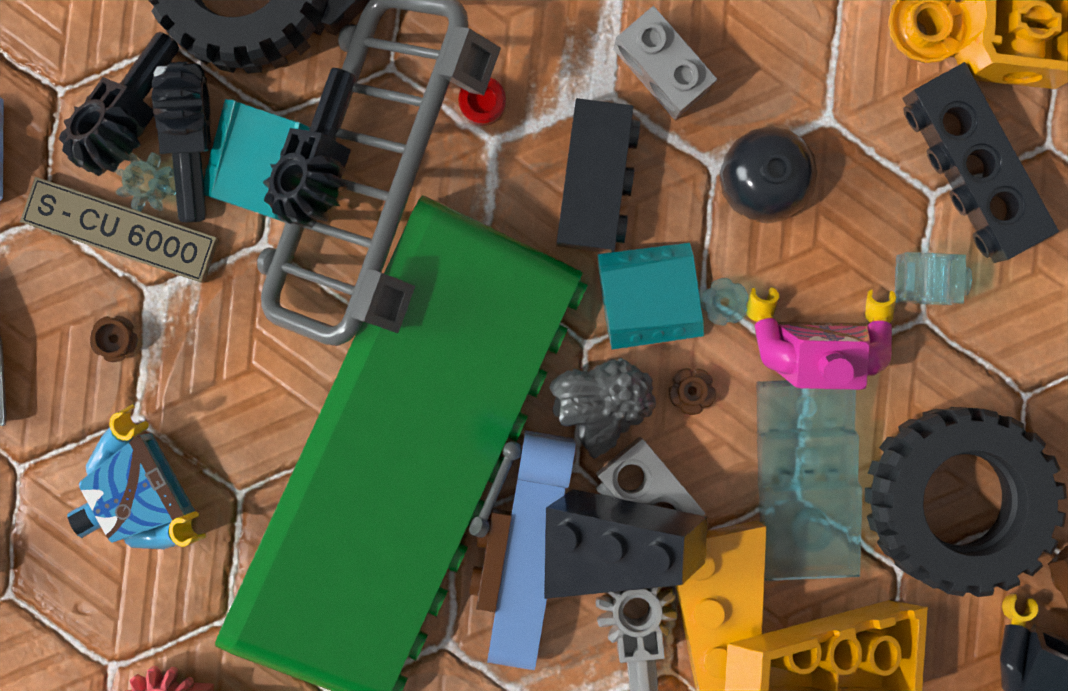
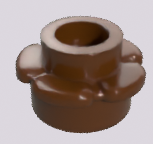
[90,316,138,362]
[669,368,716,415]

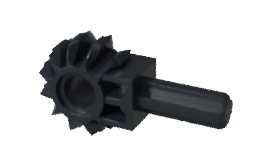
[58,32,179,176]
[151,62,212,223]
[263,68,355,228]

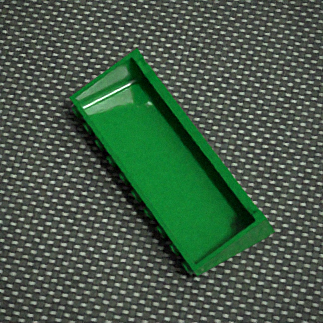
[215,195,588,691]

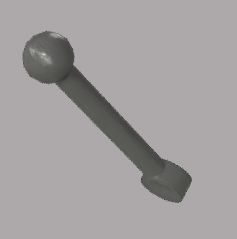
[469,441,522,538]

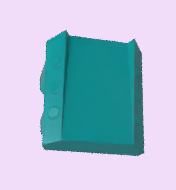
[204,99,310,223]
[598,243,704,350]

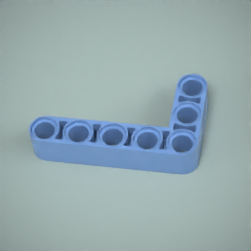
[487,430,576,670]

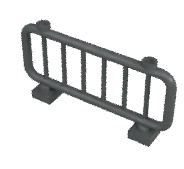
[257,0,501,346]

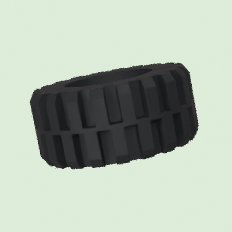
[148,0,328,74]
[865,407,1067,597]

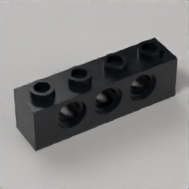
[902,62,1059,263]

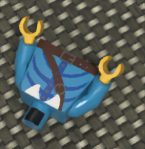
[67,404,206,550]

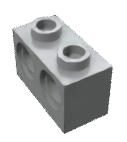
[613,5,717,120]
[596,437,705,516]

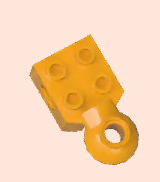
[888,0,1068,89]

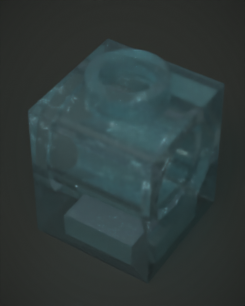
[894,252,972,306]

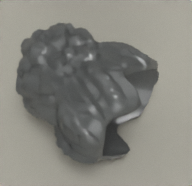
[549,358,656,459]

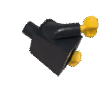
[1000,594,1068,691]

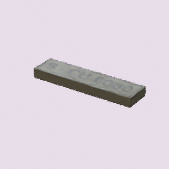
[20,177,219,283]

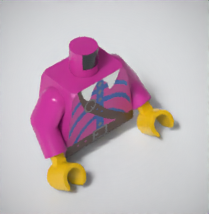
[746,287,896,390]

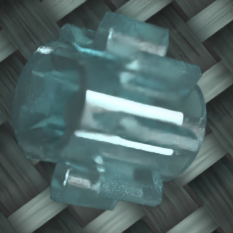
[115,152,176,212]

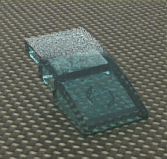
[756,380,862,581]

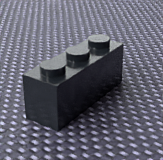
[556,98,641,253]

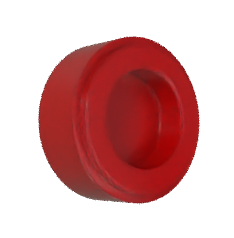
[458,78,506,126]

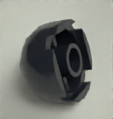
[719,126,817,224]

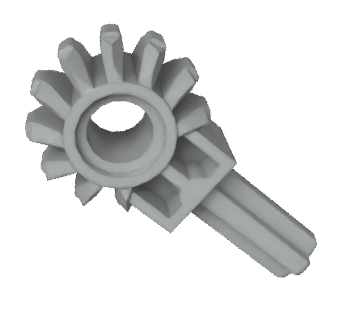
[595,587,677,691]

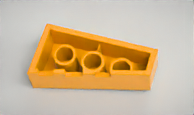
[675,520,766,691]
[724,600,928,691]

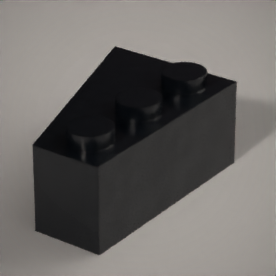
[544,489,708,599]

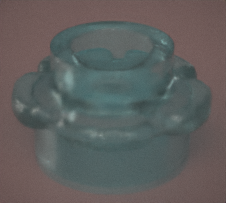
[701,278,748,325]

